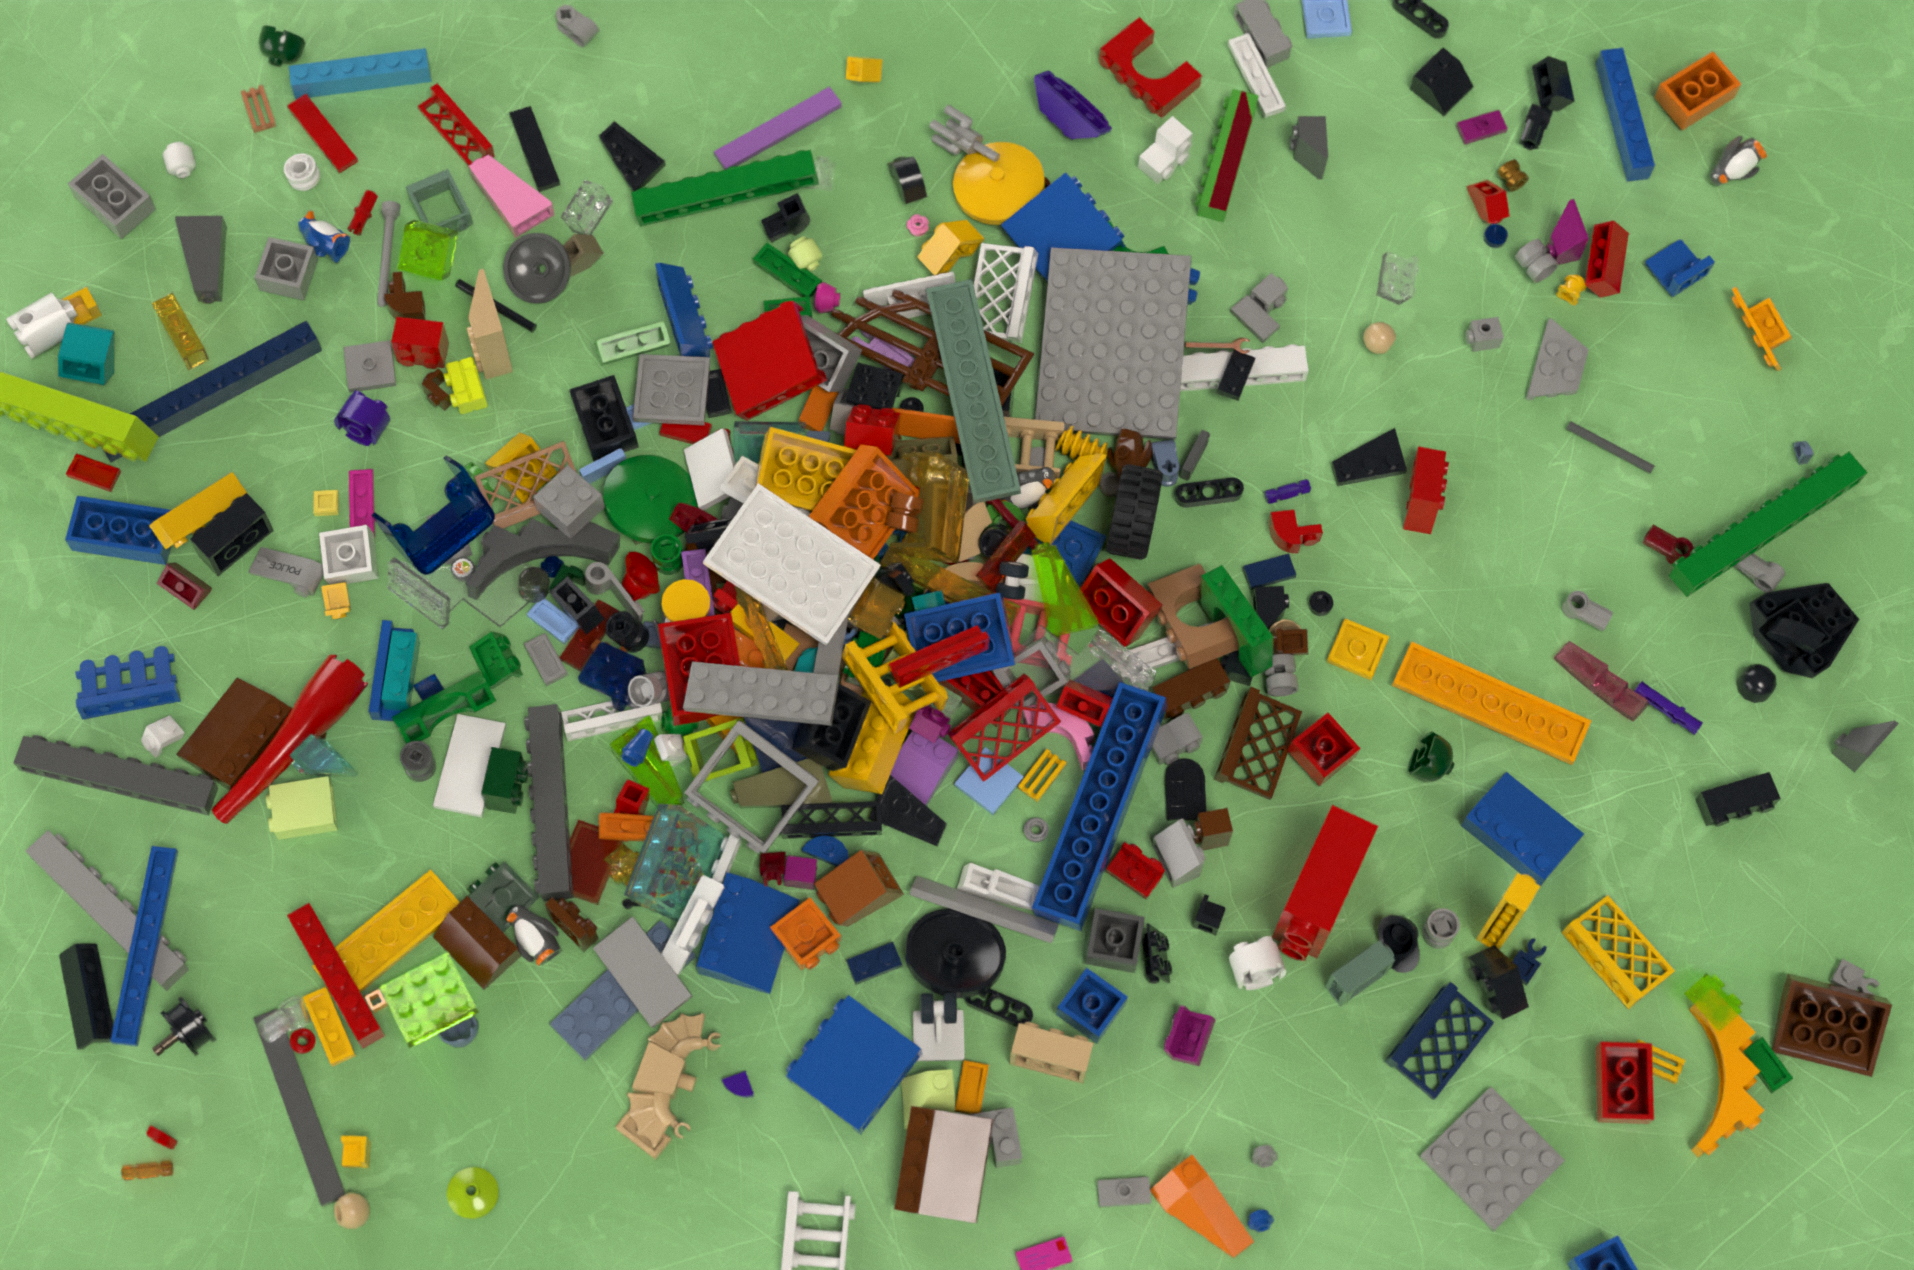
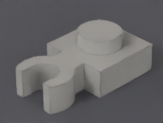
[1830,959,1880,995]

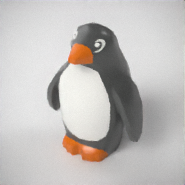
[1710,136,1767,186]
[1001,467,1057,510]
[506,905,563,966]

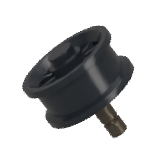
[152,997,216,1056]

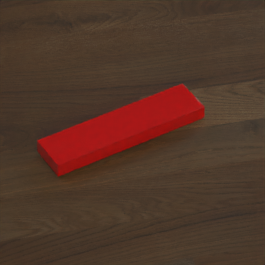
[287,94,358,174]

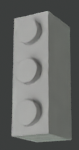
[1233,0,1292,68]

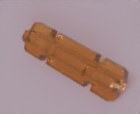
[121,1161,174,1180]

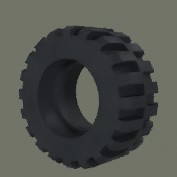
[1106,464,1163,560]

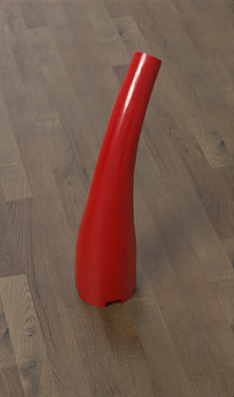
[212,654,368,824]

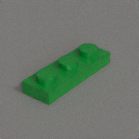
[753,242,822,298]

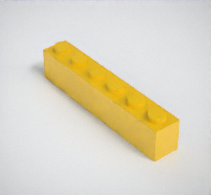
[1476,873,1540,950]

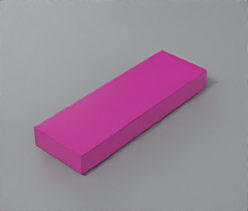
[349,469,375,538]

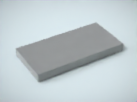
[593,916,693,1028]

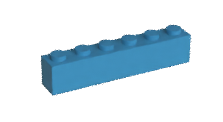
[289,48,432,100]

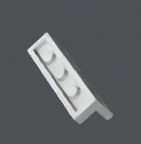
[561,697,663,741]

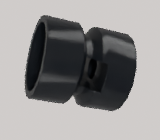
[980,523,1012,559]
[605,611,650,653]

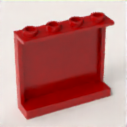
[712,300,827,421]

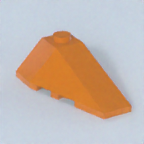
[1150,1154,1254,1258]

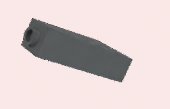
[175,216,227,304]

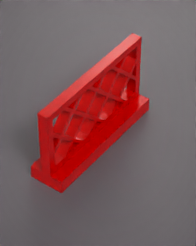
[947,674,1061,782]

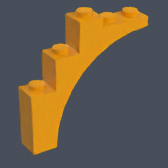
[1689,988,1765,1158]

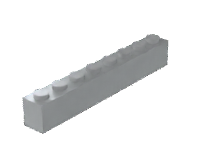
[26,830,189,991]

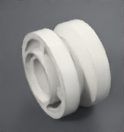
[284,153,320,191]

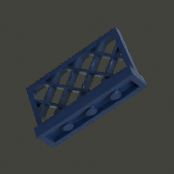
[1384,982,1495,1100]

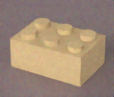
[1009,1022,1093,1084]

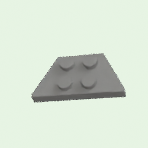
[1526,318,1589,400]

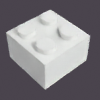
[319,525,379,584]

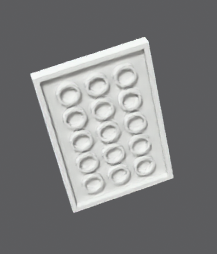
[703,483,881,646]

